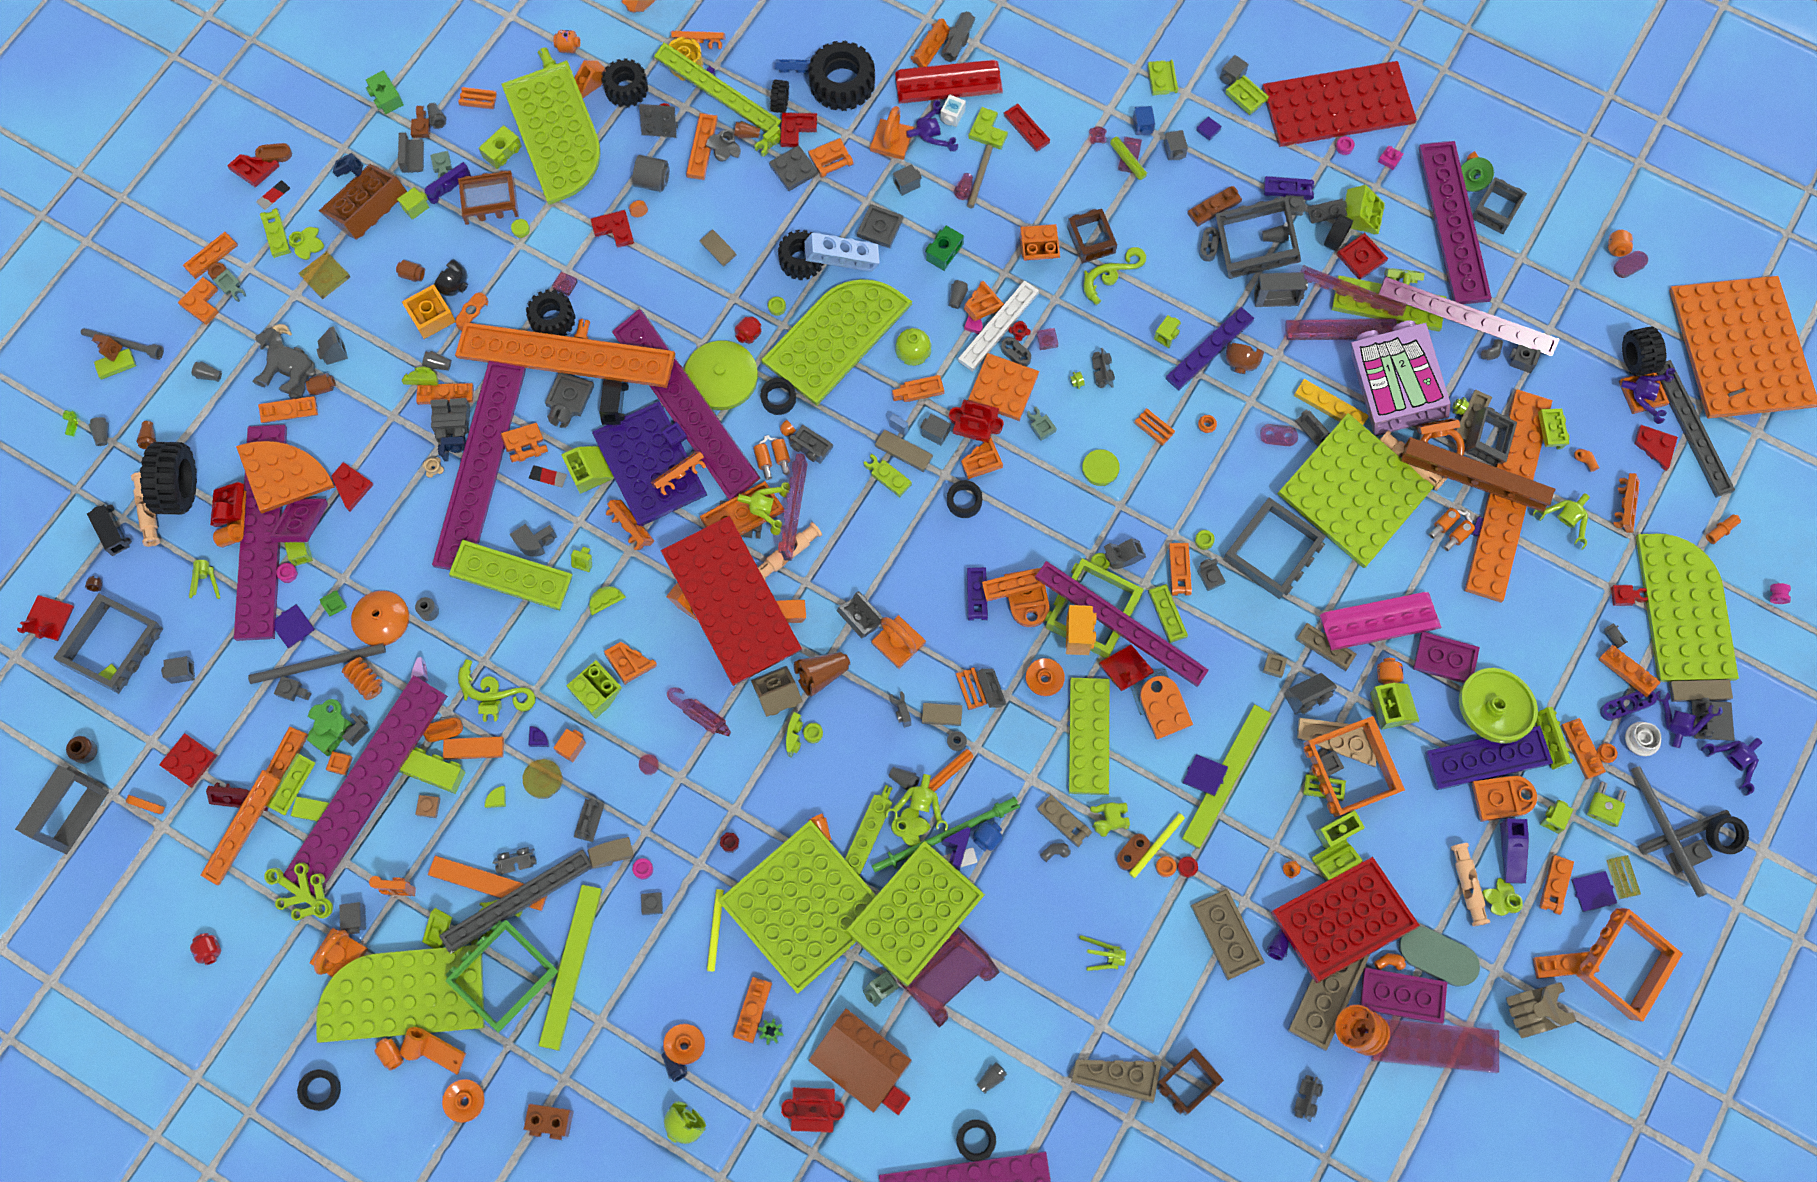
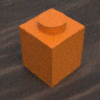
[553,729,586,763]

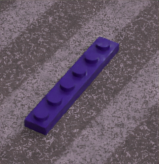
[1166,307,1254,391]

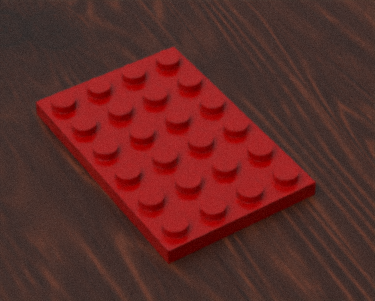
[1271,857,1420,984]

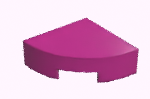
[964,316,983,334]

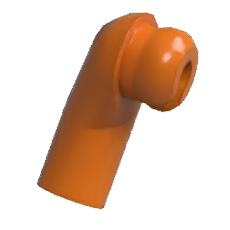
[1574,449,1599,472]
[1373,953,1406,970]

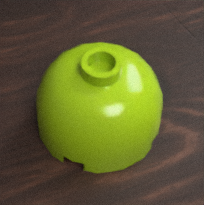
[895,328,932,366]
[664,1101,706,1144]

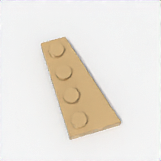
[1297,718,1379,767]

